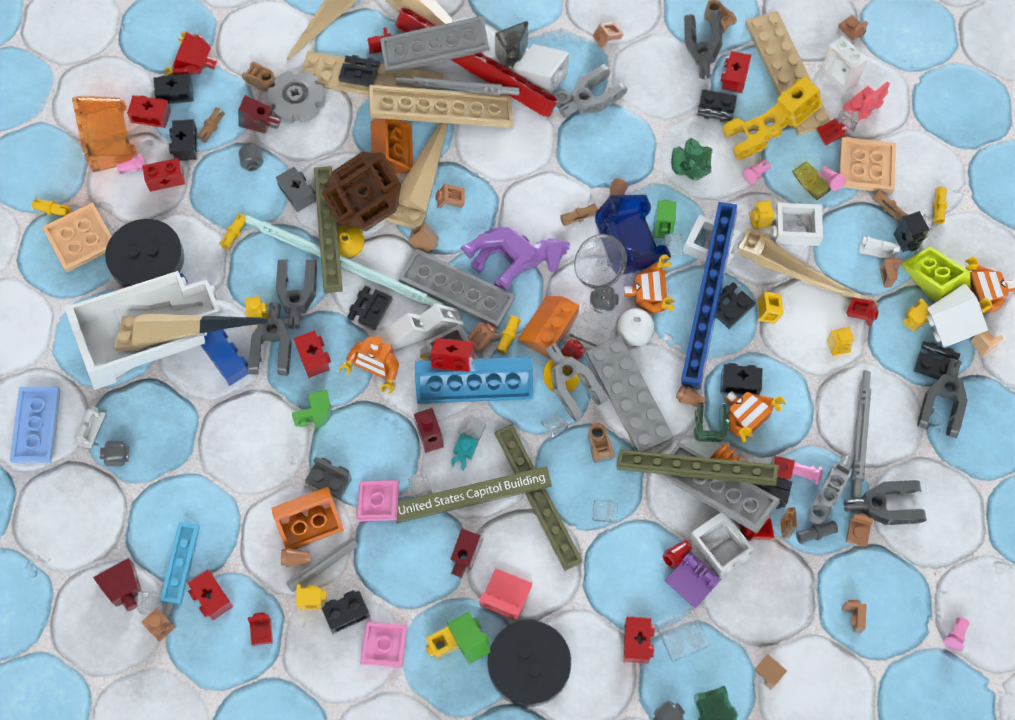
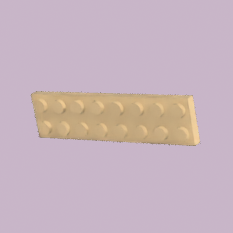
[745,11,831,136]
[302,51,444,95]
[369,85,513,128]

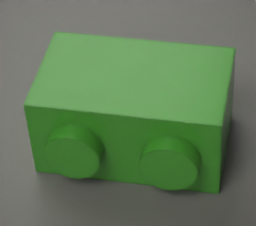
[653,200,677,239]
[447,612,491,664]

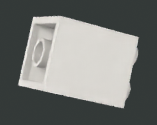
[513,44,569,94]
[926,284,988,348]

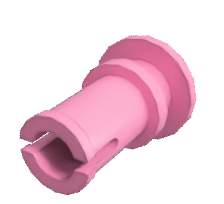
[116,154,146,174]
[742,159,771,184]
[819,166,846,191]
[792,462,823,485]
[943,617,970,651]

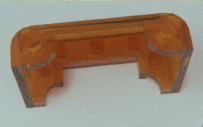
[72,96,137,173]

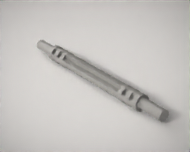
[396,77,519,95]
[852,370,871,499]

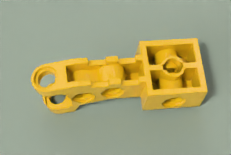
[722,76,822,160]

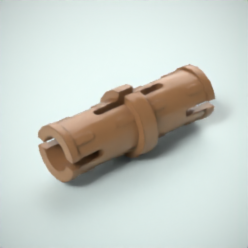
[196,107,225,143]
[872,190,908,223]
[560,203,598,226]

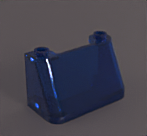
[595,195,671,275]

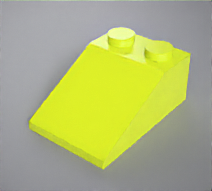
[902,246,970,302]

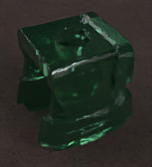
[671,138,713,181]
[693,402,730,442]
[693,686,739,720]

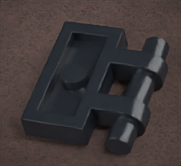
[339,55,381,87]
[697,89,737,122]
[716,282,756,329]
[347,286,393,330]
[913,341,961,380]

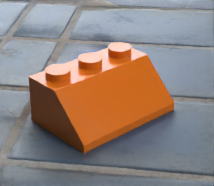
[371,118,413,173]
[517,296,580,359]
[271,487,344,549]

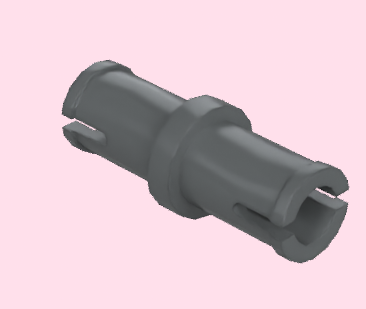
[796,521,838,544]

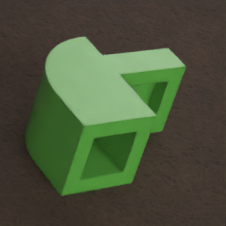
[292,389,332,429]

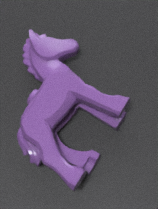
[461,227,570,291]

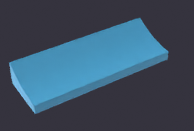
[415,357,533,403]

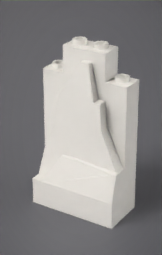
[64,271,223,390]

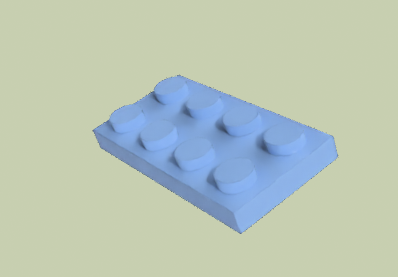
[10,387,60,463]

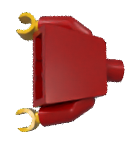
[164,32,218,76]

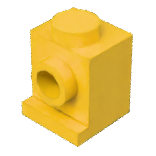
[748,200,775,230]
[757,292,784,324]
[245,296,268,318]
[903,298,930,332]
[827,326,854,357]
[296,584,327,610]
[425,626,458,660]

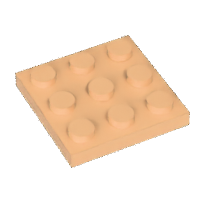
[839,137,896,193]
[42,202,112,273]

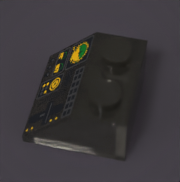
[495,21,528,68]

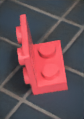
[842,81,890,123]
[479,569,532,621]

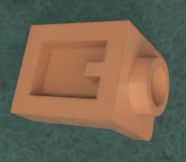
[838,15,868,41]
[593,22,624,48]
[435,184,465,208]
[880,257,903,288]
[468,322,500,352]
[846,513,874,547]
[842,600,867,633]

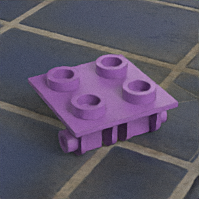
[665,552,722,608]

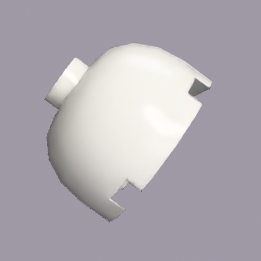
[616,308,654,347]

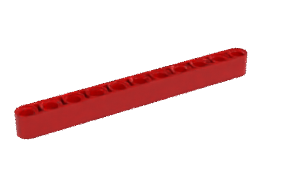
[395,8,557,117]

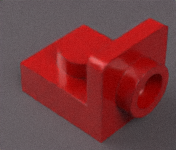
[367,27,391,54]
[817,118,847,146]
[846,297,879,326]
[561,339,586,361]
[771,456,795,480]
[740,518,775,542]
[248,612,273,646]

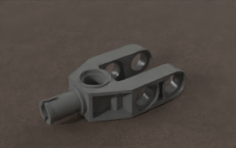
[684,10,723,79]
[276,259,317,329]
[248,302,292,376]
[917,359,968,438]
[844,480,927,525]

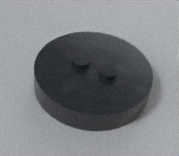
[105,219,184,288]
[488,620,571,707]

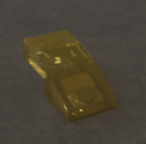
[792,162,831,200]

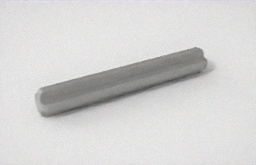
[286,537,358,592]

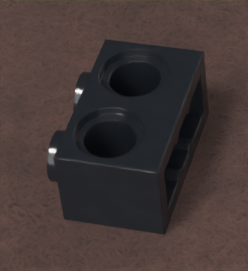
[321,590,371,634]

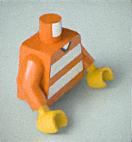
[623,255,675,314]
[965,257,1015,313]
[339,336,399,394]
[724,391,786,442]

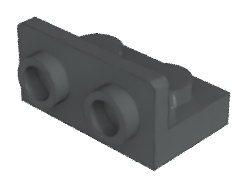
[305,457,352,500]

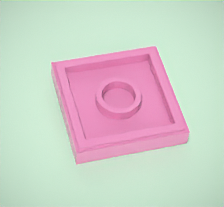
[357,480,400,522]
[360,622,407,668]

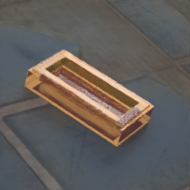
[780,507,797,538]

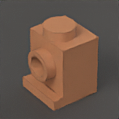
[141,608,175,642]

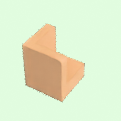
[970,330,1004,356]

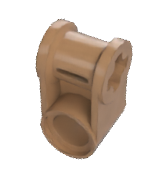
[704,0,737,33]
[241,62,275,92]
[588,423,614,463]

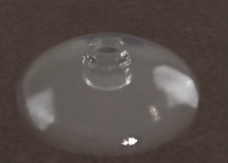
[574,234,627,289]

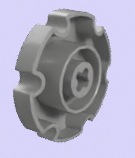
[267,71,325,124]

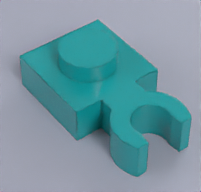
[451,433,479,470]

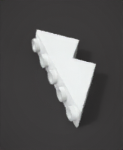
[376,304,464,350]

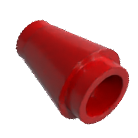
[662,540,693,568]

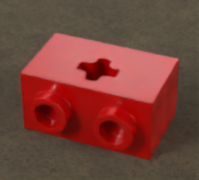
[720,51,752,93]
[127,95,171,128]
[142,158,186,192]
[293,330,331,378]
[430,338,475,372]
[187,570,234,621]
[623,616,655,664]

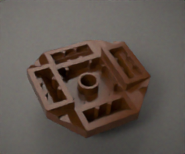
[322,152,401,231]

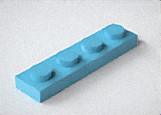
[160,522,200,605]

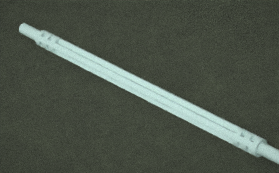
[245,216,444,306]

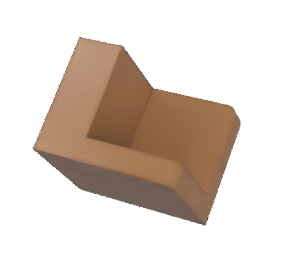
[408,222,439,253]
[755,654,787,690]

